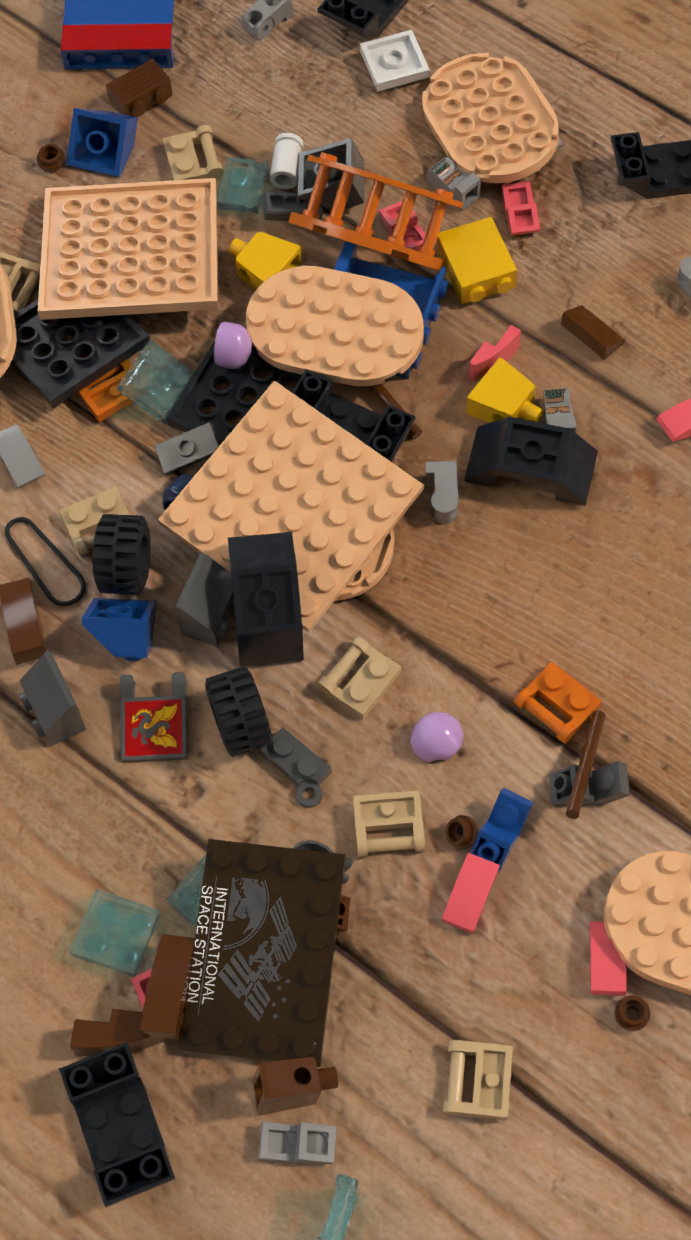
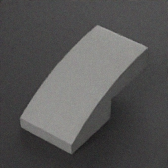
[0,424,45,489]
[258,1121,336,1164]

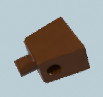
[252,1057,338,1116]

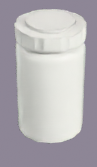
[270,133,303,189]

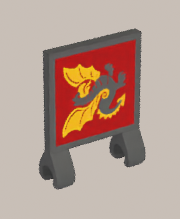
[120,672,187,763]

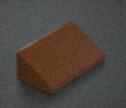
[561,305,625,360]

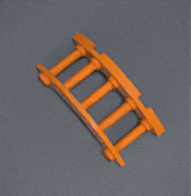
[288,152,463,271]

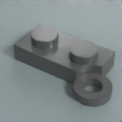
[260,727,332,808]

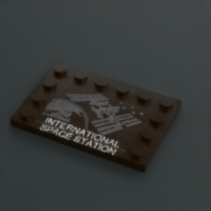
[180,839,346,1067]

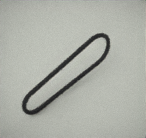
[5,517,86,606]

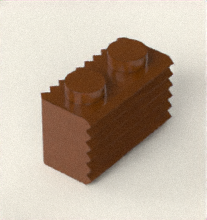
[106,58,173,117]

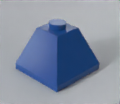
[66,108,138,177]
[82,598,156,661]

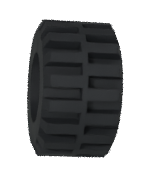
[93,514,151,595]
[205,666,272,757]

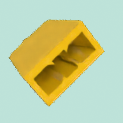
[229,232,302,291]
[466,357,544,423]

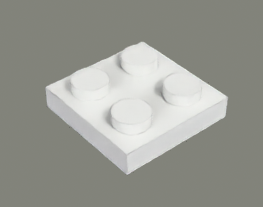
[360,30,430,92]

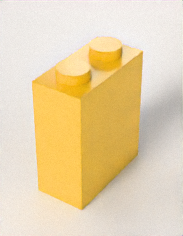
[436,217,517,305]

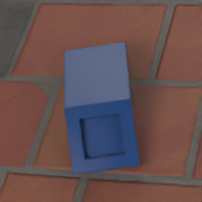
[470,788,534,873]

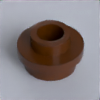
[37,144,65,171]
[445,815,477,849]
[614,995,650,1031]

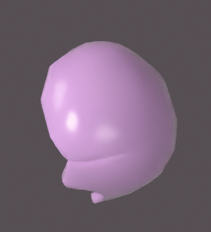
[214,322,252,369]
[410,712,464,763]

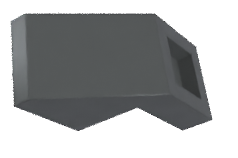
[550,761,630,807]

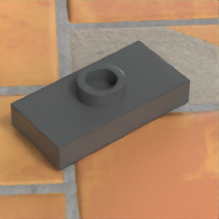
[262,191,322,221]
[154,422,220,475]

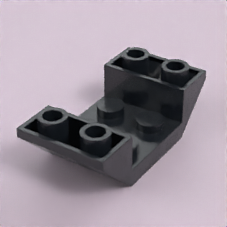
[317,0,409,37]
[610,132,691,199]
[292,369,416,462]
[464,417,598,506]
[228,532,304,666]
[59,1042,175,1208]

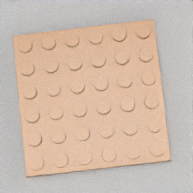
[38,178,218,320]
[158,381,424,633]

